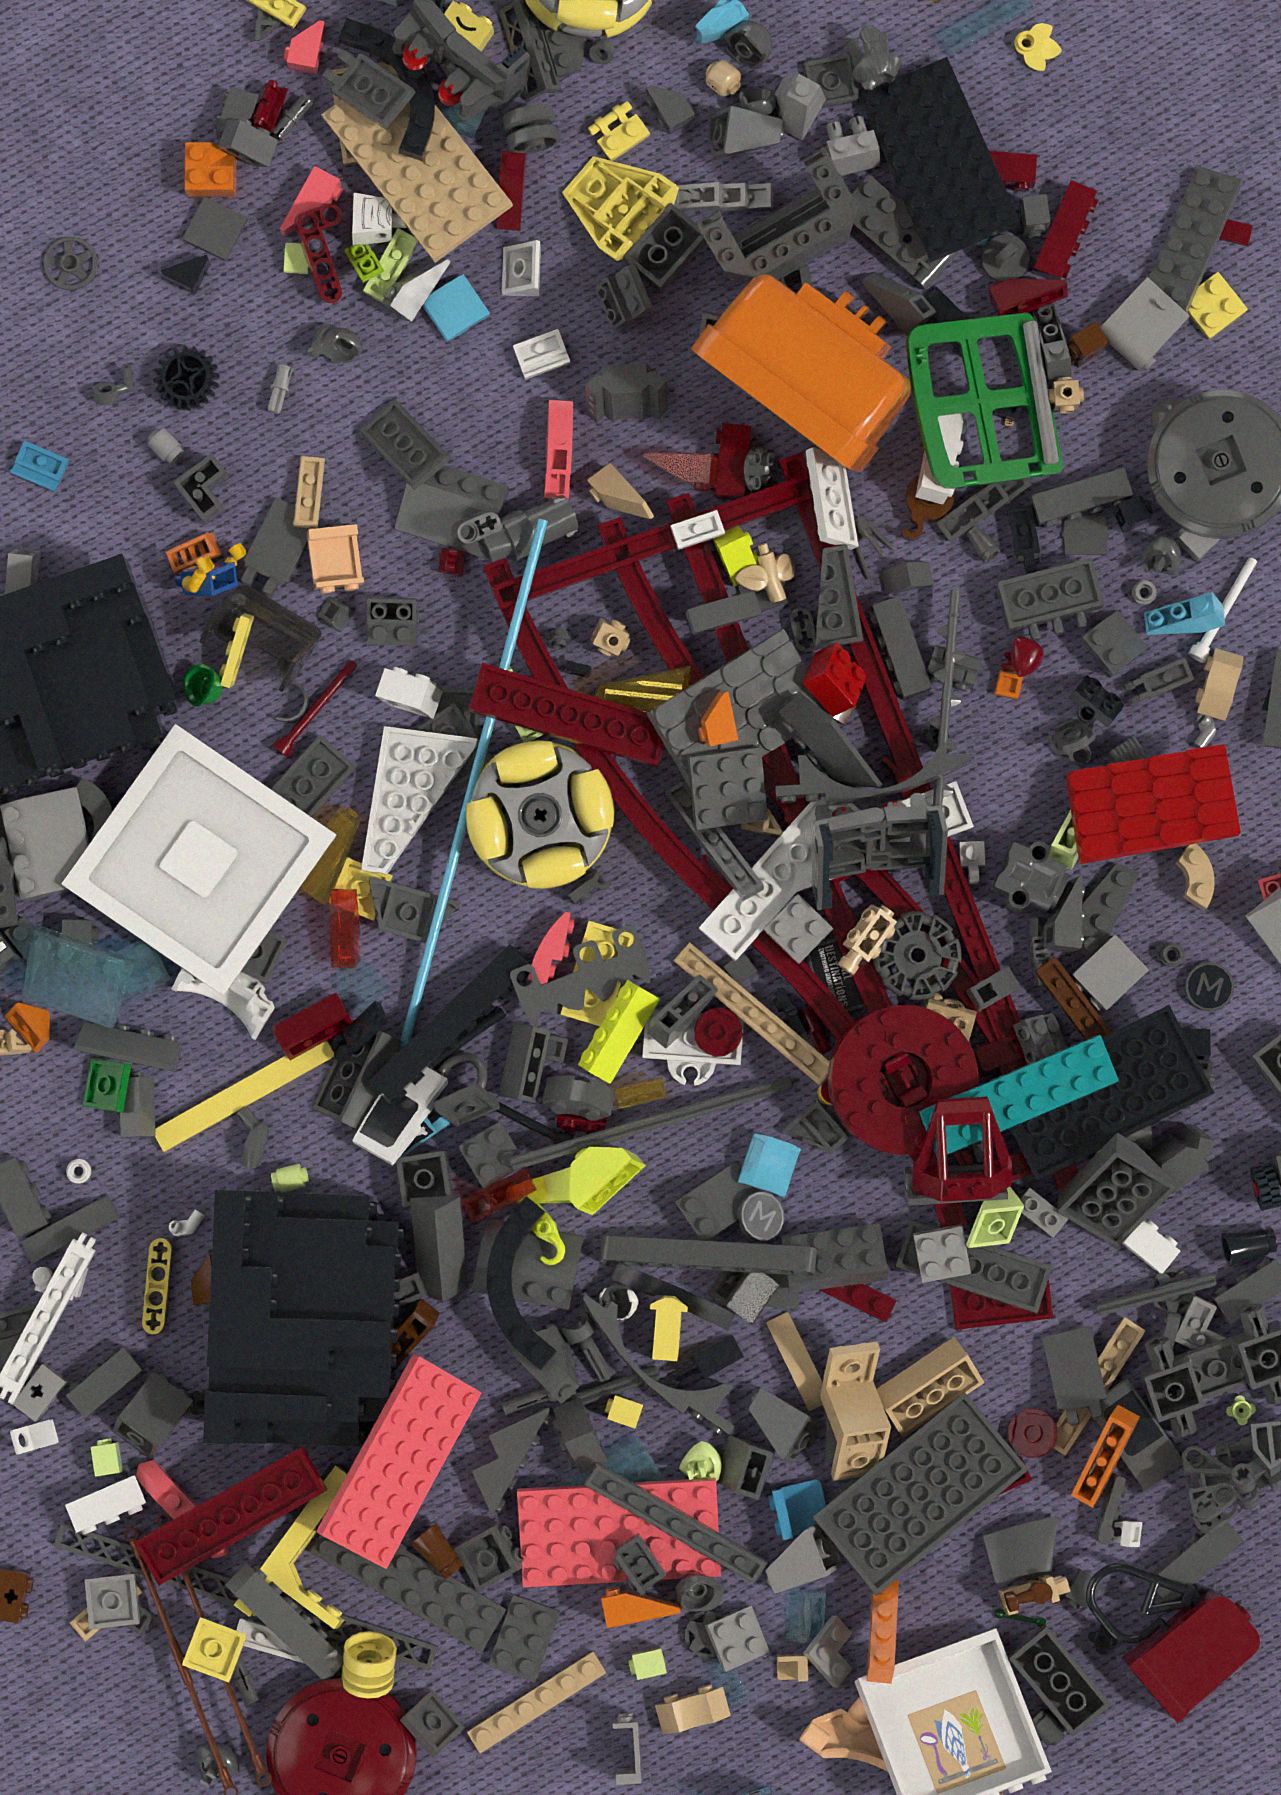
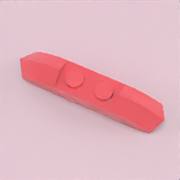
[136,1460,229,1558]

